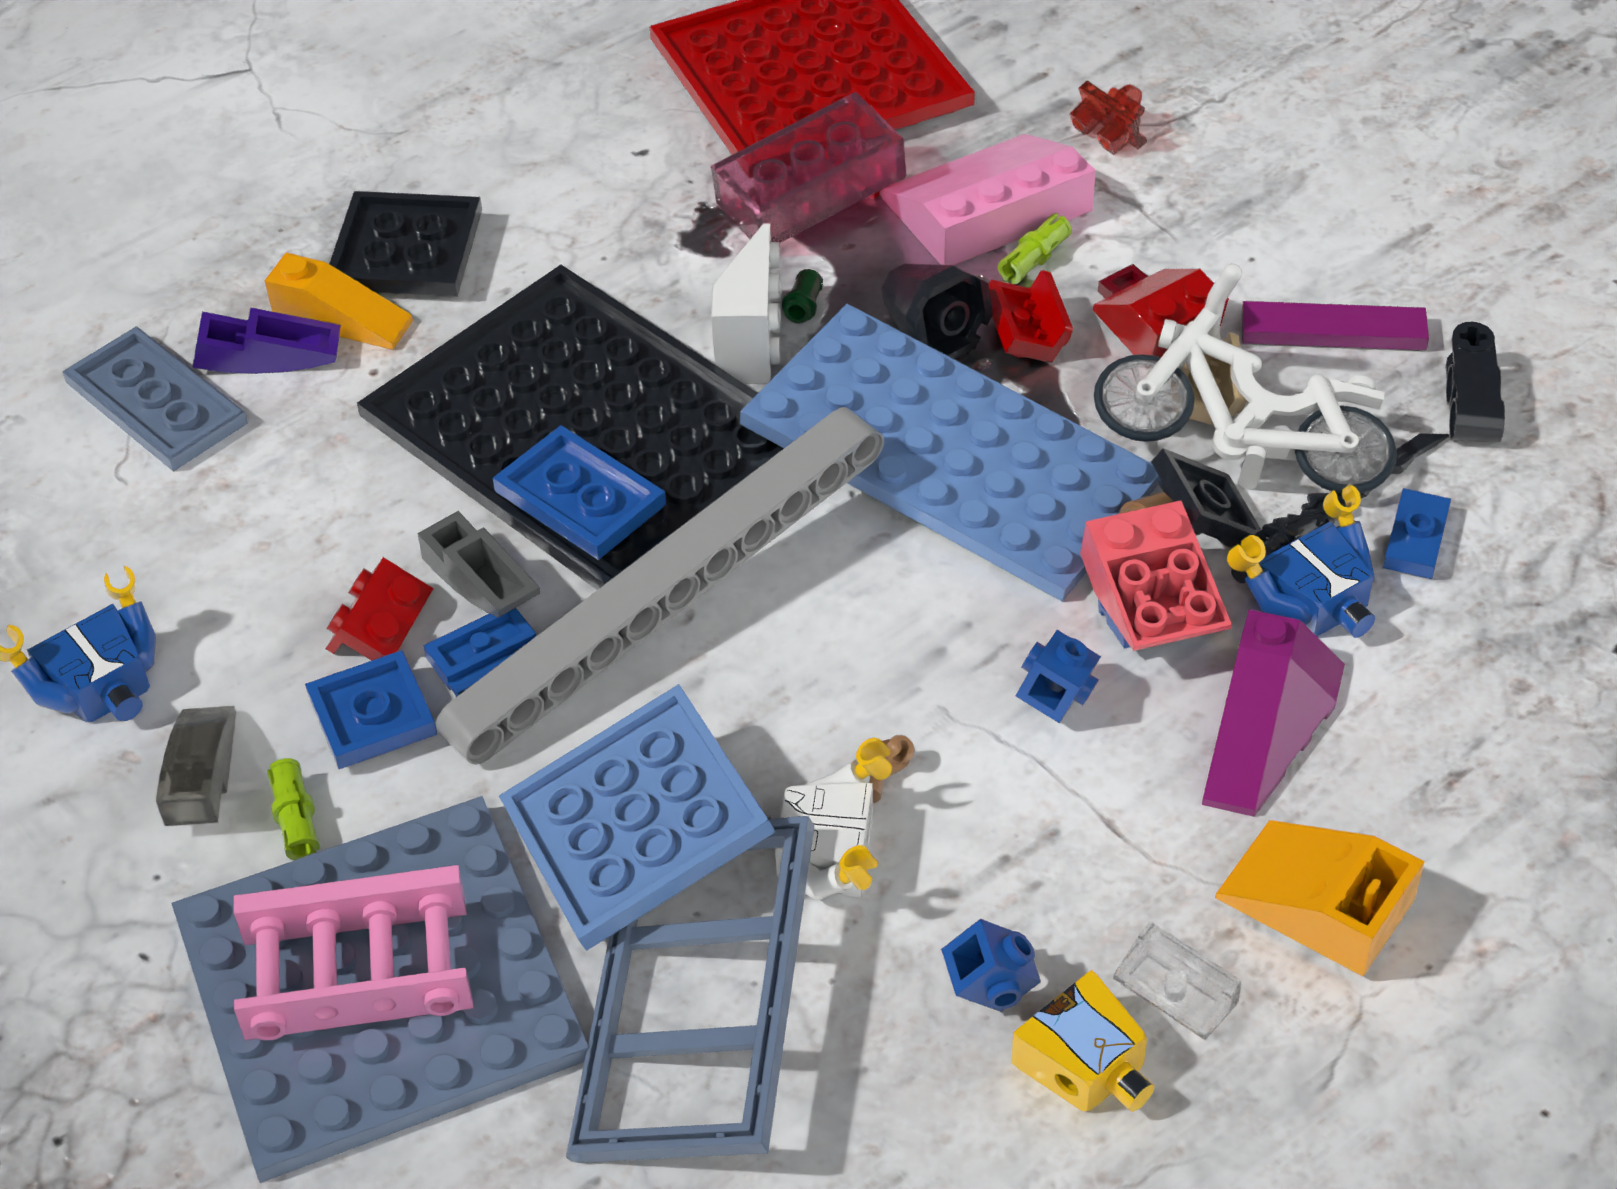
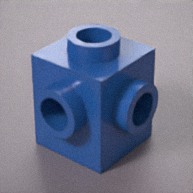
[1015,629,1101,723]
[941,918,1041,1012]

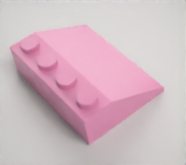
[879,134,1096,265]

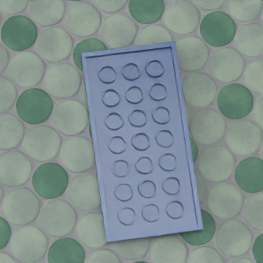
[740,303,1161,602]

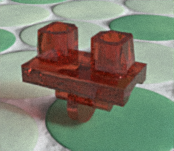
[1069,80,1147,155]

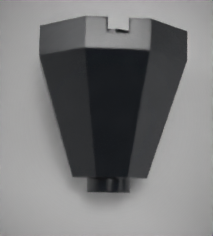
[881,263,993,360]

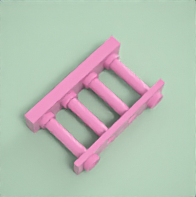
[234,865,473,1040]

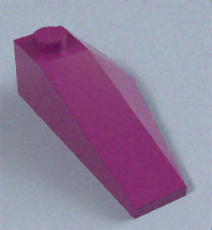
[1202,609,1345,817]

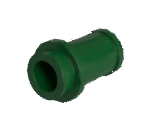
[782,269,823,323]

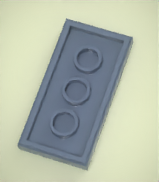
[62,326,248,472]

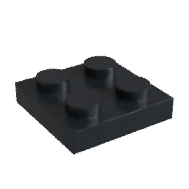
[1151,448,1267,548]

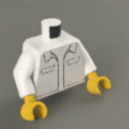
[766,737,892,900]

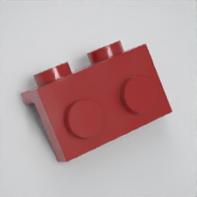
[989,270,1073,363]
[325,557,434,661]

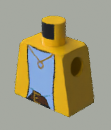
[1011,970,1155,1112]

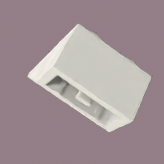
[711,223,782,384]

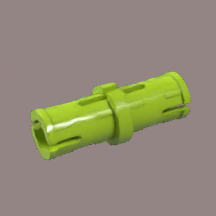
[998,213,1072,284]
[267,758,320,860]

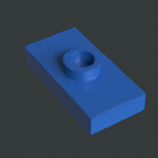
[1383,488,1451,579]

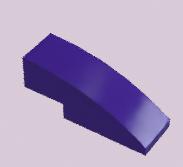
[192,307,341,374]

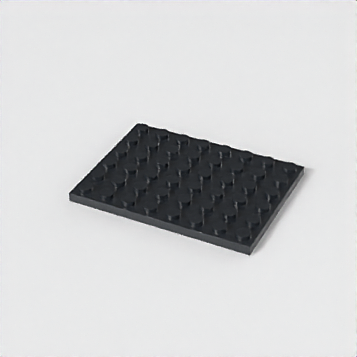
[357,264,784,590]

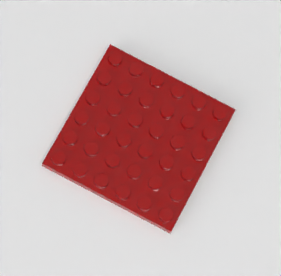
[649,0,975,176]

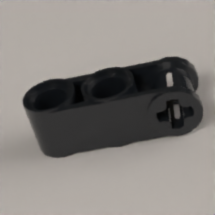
[1445,321,1505,442]

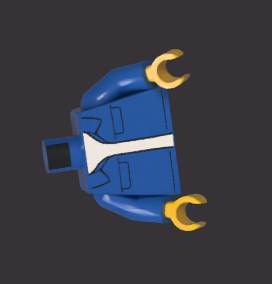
[1227,485,1375,638]
[0,566,156,722]

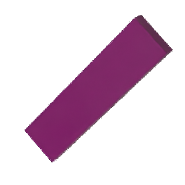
[1241,301,1429,350]

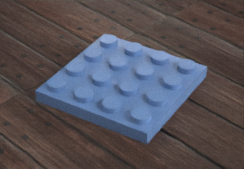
[499,684,775,951]

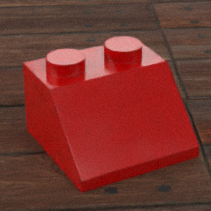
[1092,269,1229,370]

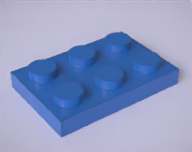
[493,425,666,560]

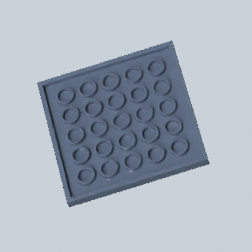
[171,796,589,1183]

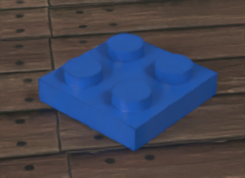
[305,650,438,770]

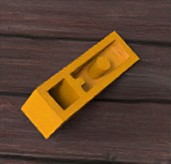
[264,253,413,350]

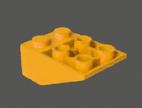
[1215,820,1425,977]

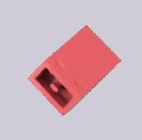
[1080,500,1232,651]

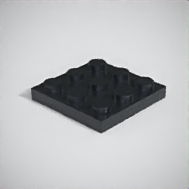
[329,191,482,296]

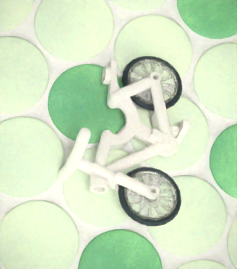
[1094,264,1397,494]

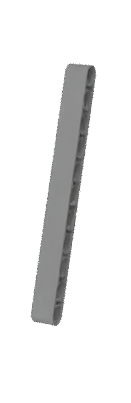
[435,407,884,765]

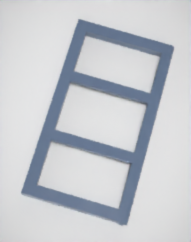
[566,816,815,1163]

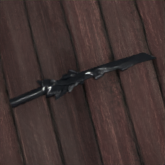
[1231,433,1449,583]

